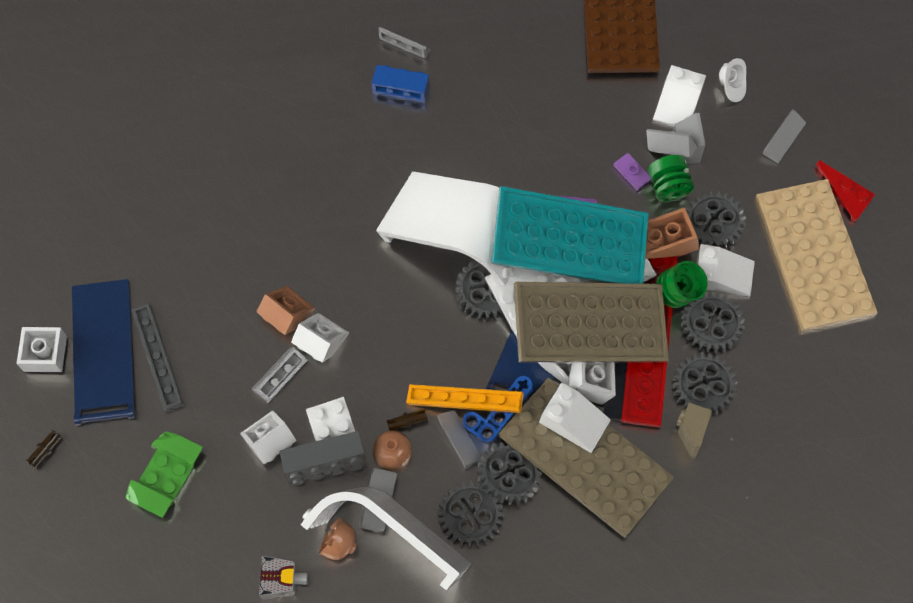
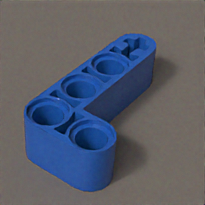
[462,376,533,444]

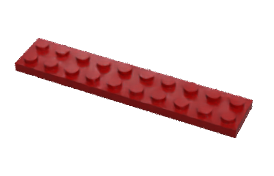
[621,256,678,428]

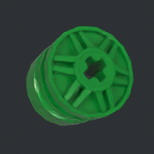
[648,155,694,202]
[656,261,708,308]

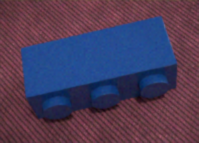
[371,65,430,102]

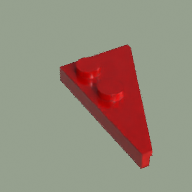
[816,160,875,223]

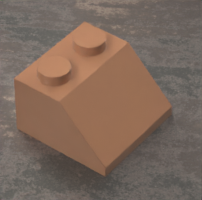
[257,286,315,335]

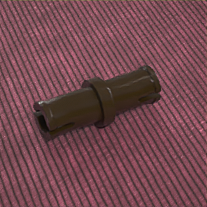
[386,408,428,431]
[26,430,62,469]

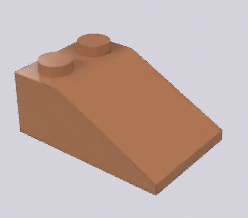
[645,208,699,259]

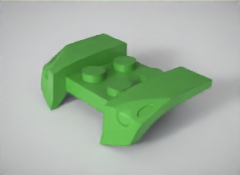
[125,431,203,518]

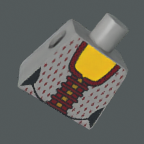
[259,556,308,599]

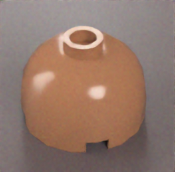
[373,430,413,472]
[319,518,357,560]

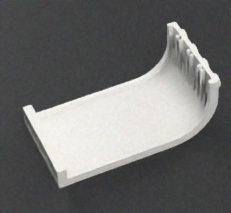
[376,171,515,285]
[301,487,472,590]

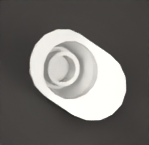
[719,58,746,102]

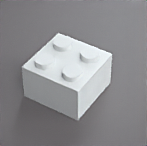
[17,327,67,372]
[306,397,355,441]

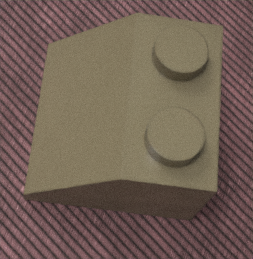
[676,403,712,459]

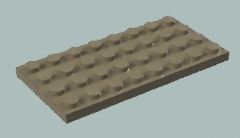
[513,281,669,362]
[498,378,674,538]

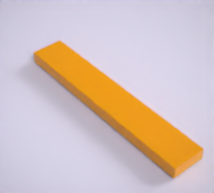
[406,384,524,413]

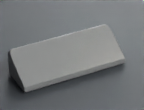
[379,27,431,59]
[762,109,806,164]
[647,129,697,157]
[252,347,308,403]
[437,410,481,469]
[360,468,397,533]

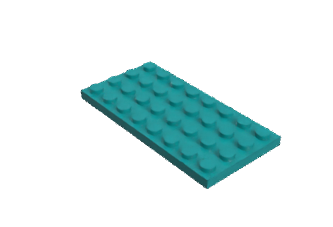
[491,186,649,284]

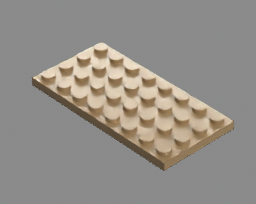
[755,179,878,332]

